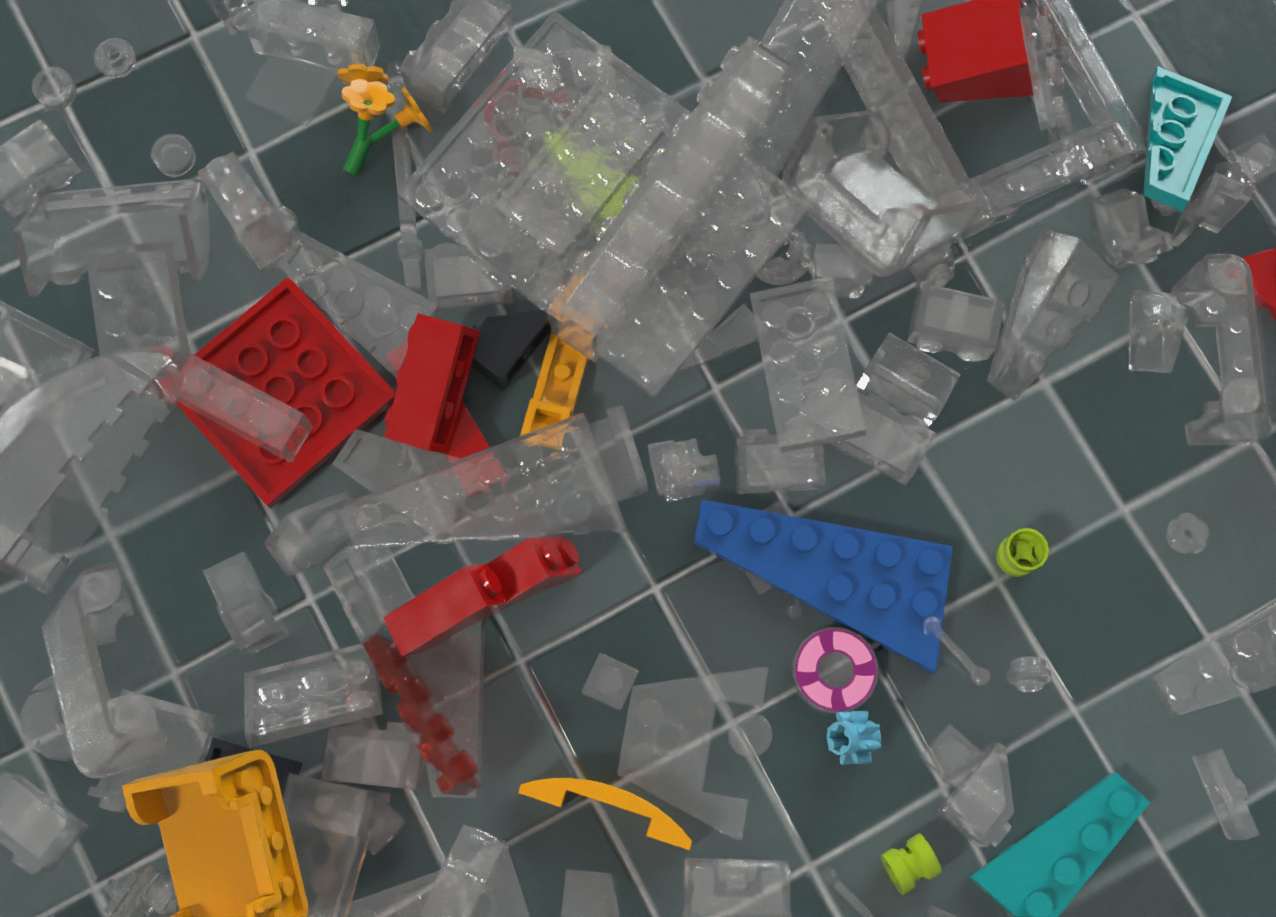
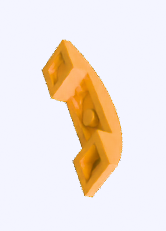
[520,286,602,450]
[518,778,692,850]

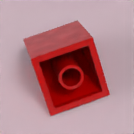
[917,0,1042,102]

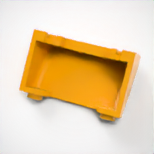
[122,750,309,917]

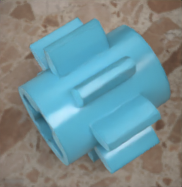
[827,711,881,765]

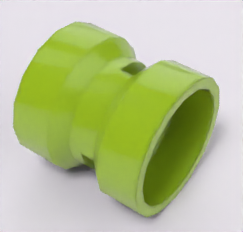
[996,528,1049,577]
[880,833,942,895]

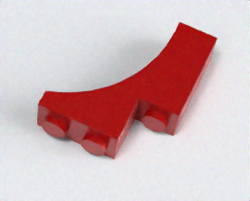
[383,536,582,657]

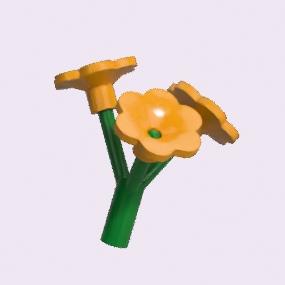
[337,64,433,176]

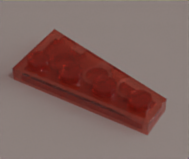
[362,634,480,796]

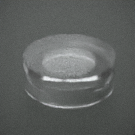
[32,67,77,110]
[151,134,195,177]
[728,713,772,758]

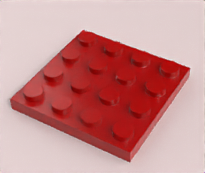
[159,277,396,509]

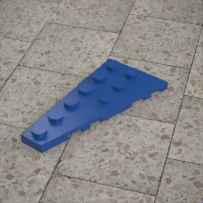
[693,500,953,674]

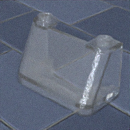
[782,110,984,277]
[1171,254,1273,445]
[42,561,172,779]

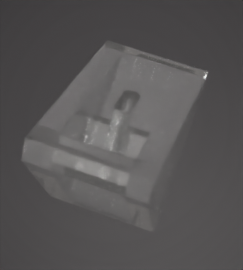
[1129,290,1187,373]

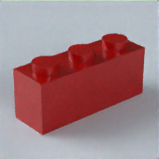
[384,313,480,453]

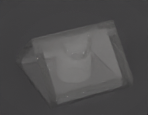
[857,332,960,428]

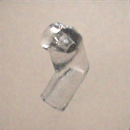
[513,45,565,92]

